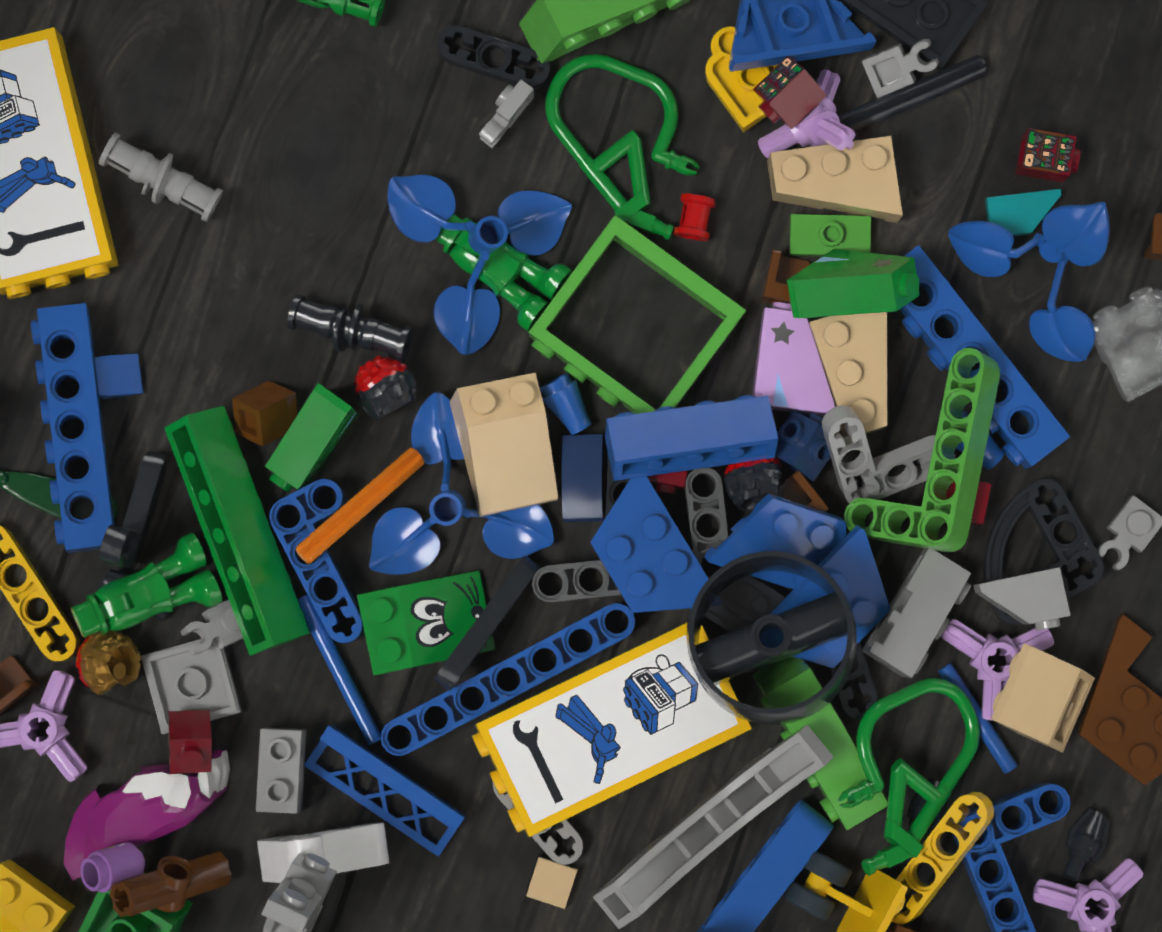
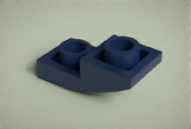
[562,434,605,522]

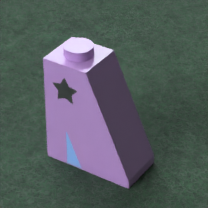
[752,302,835,417]

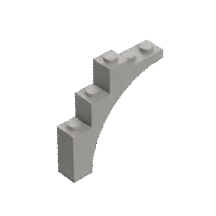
[593,725,834,929]
[261,853,337,932]

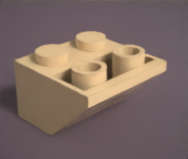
[991,643,1095,753]

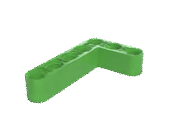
[844,348,1000,552]

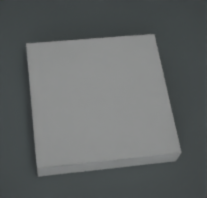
[141,639,242,734]

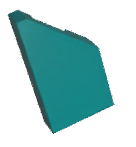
[985,189,1061,236]

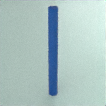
[298,595,381,746]

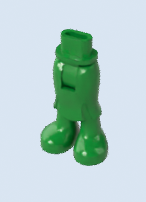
[435,214,573,332]
[71,533,223,638]

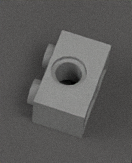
[256,727,307,814]

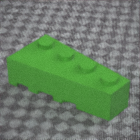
[519,0,690,64]
[752,656,888,830]

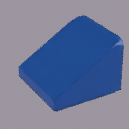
[94,354,144,399]

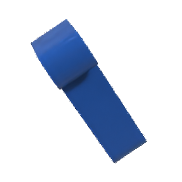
[269,479,364,643]

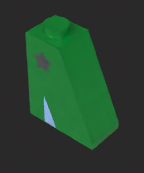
[787,249,920,318]
[265,383,358,493]

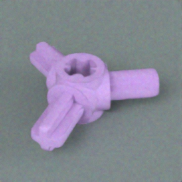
[758,70,856,158]
[942,619,1054,721]
[0,670,87,782]
[1033,858,1143,932]

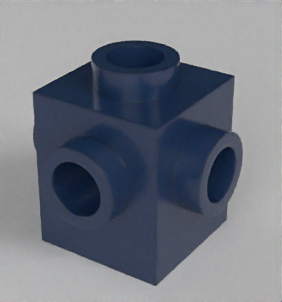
[775,410,831,482]

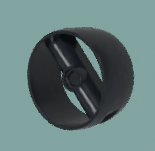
[686,551,857,725]

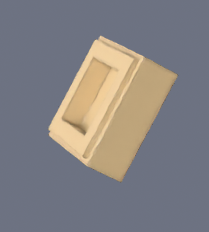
[526,856,578,909]

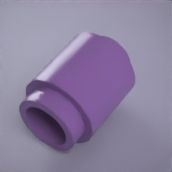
[80,842,145,893]

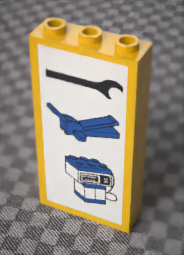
[0,27,119,299]
[472,623,752,837]

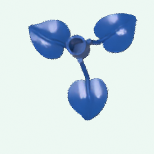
[387,175,572,355]
[948,202,1110,362]
[369,392,554,575]

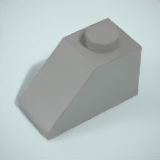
[973,567,1071,631]

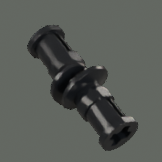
[287,294,414,362]

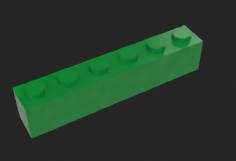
[164,406,310,656]

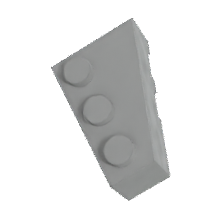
[862,548,971,678]

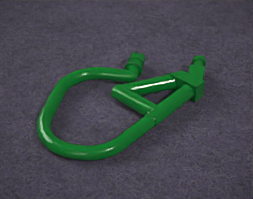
[545,54,699,240]
[838,678,980,876]

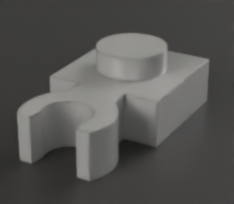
[862,39,939,98]
[479,80,534,149]
[1097,495,1162,570]
[180,600,243,655]

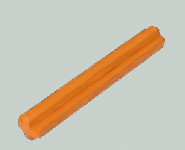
[295,448,425,564]

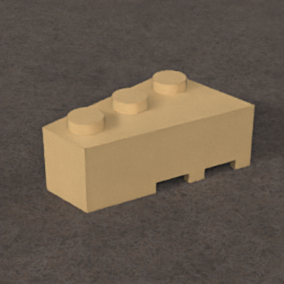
[767,136,903,223]
[809,312,887,437]

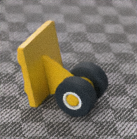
[784,851,908,932]

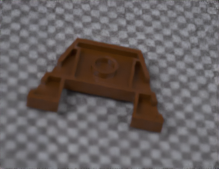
[1077,615,1162,785]

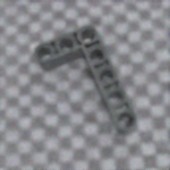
[532,467,728,603]

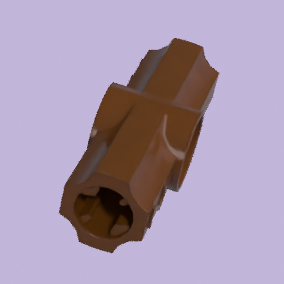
[110,852,232,918]

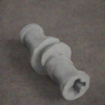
[99,132,223,222]

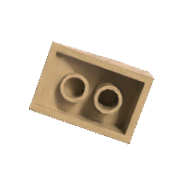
[450,373,558,517]

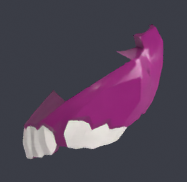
[64,750,230,881]

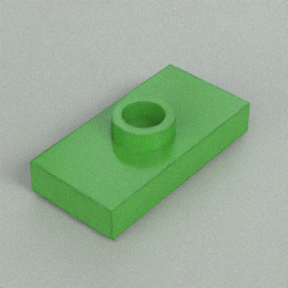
[789,214,871,257]

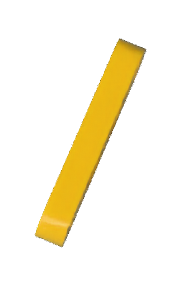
[0,525,80,661]
[892,792,994,924]

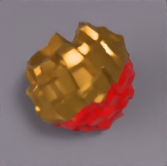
[76,629,141,695]

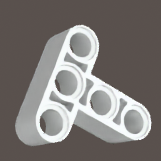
[257,822,390,883]

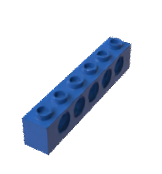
[900,245,1070,469]
[31,303,115,553]

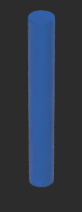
[937,662,1018,774]

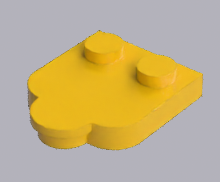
[706,27,777,133]

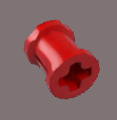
[674,193,716,241]

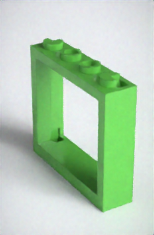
[529,215,746,414]

